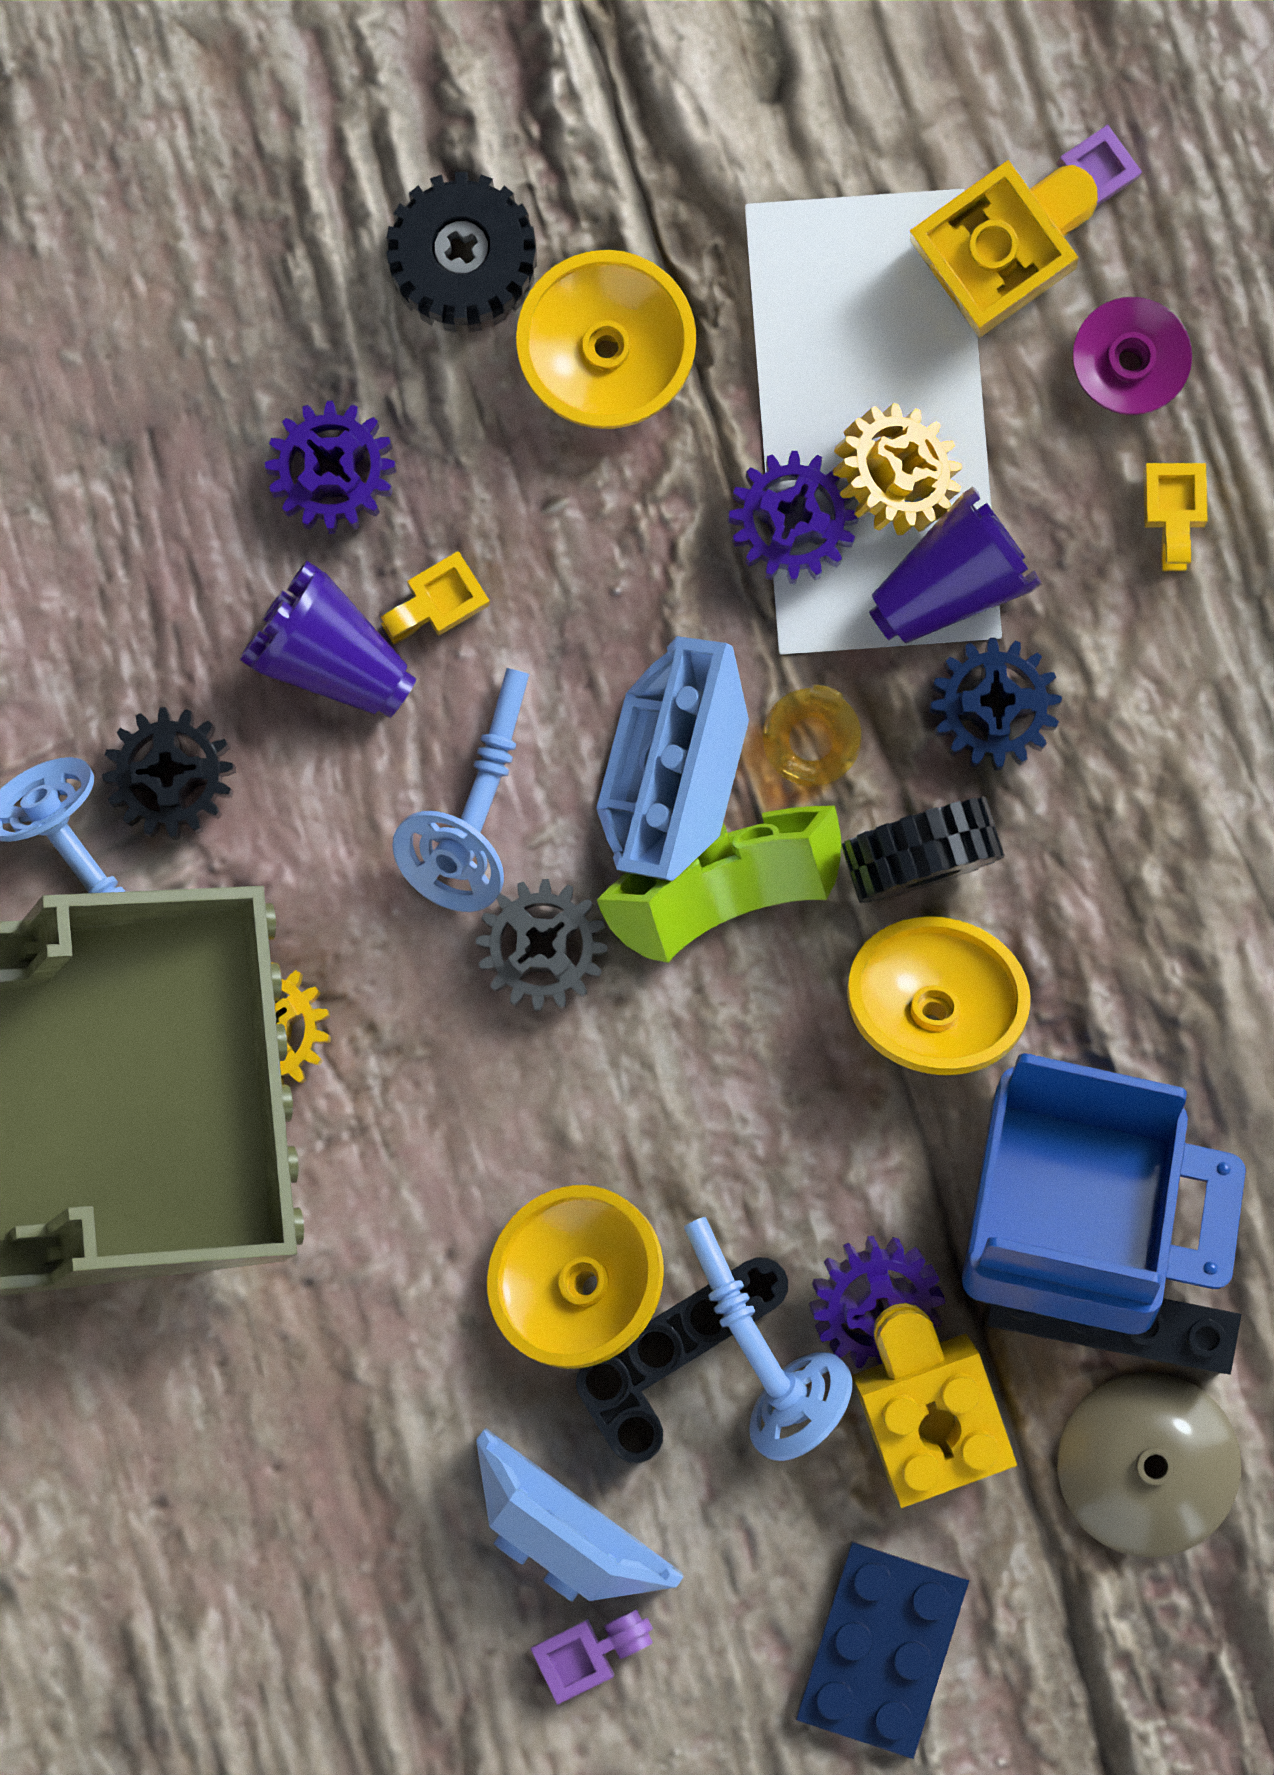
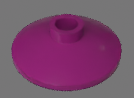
[1072,297,1192,415]

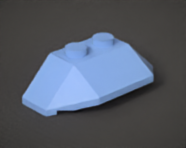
[596,636,749,881]
[476,1428,683,1602]

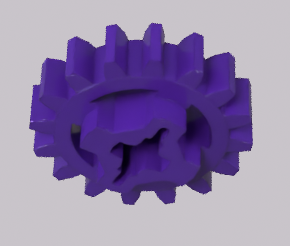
[265,401,397,534]
[728,451,859,584]
[809,1236,945,1369]

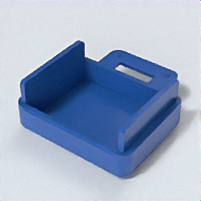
[962,1053,1246,1335]

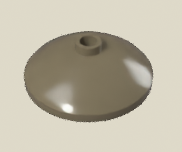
[1057,1372,1241,1558]

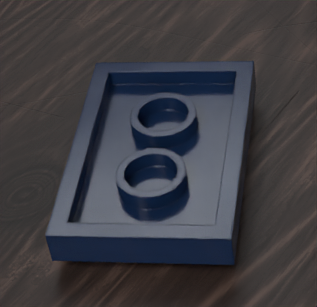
[795,1541,969,1759]

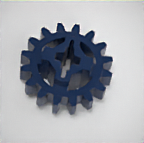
[929,637,1062,771]

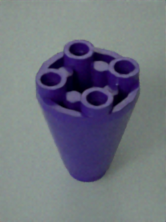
[239,561,416,718]

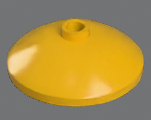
[516,250,696,429]
[847,917,1030,1075]
[487,1185,664,1369]

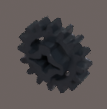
[102,707,236,840]

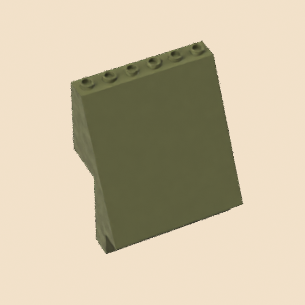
[0,886,304,1296]

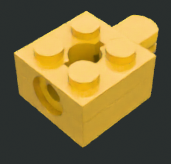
[909,159,1098,338]
[851,1303,1018,1508]

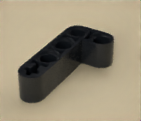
[576,1257,788,1463]

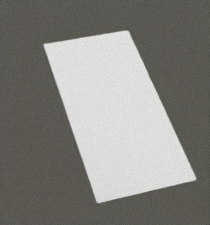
[745,189,1002,654]

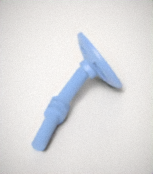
[392,668,530,912]
[0,757,126,893]
[684,1217,852,1461]

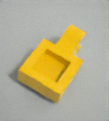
[1143,463,1208,571]
[380,551,490,645]

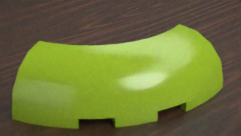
[597,806,841,963]

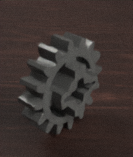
[476,879,608,1012]

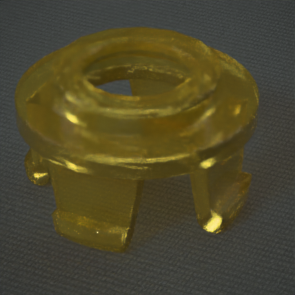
[762,685,862,787]

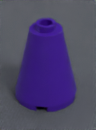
[869,486,1042,643]

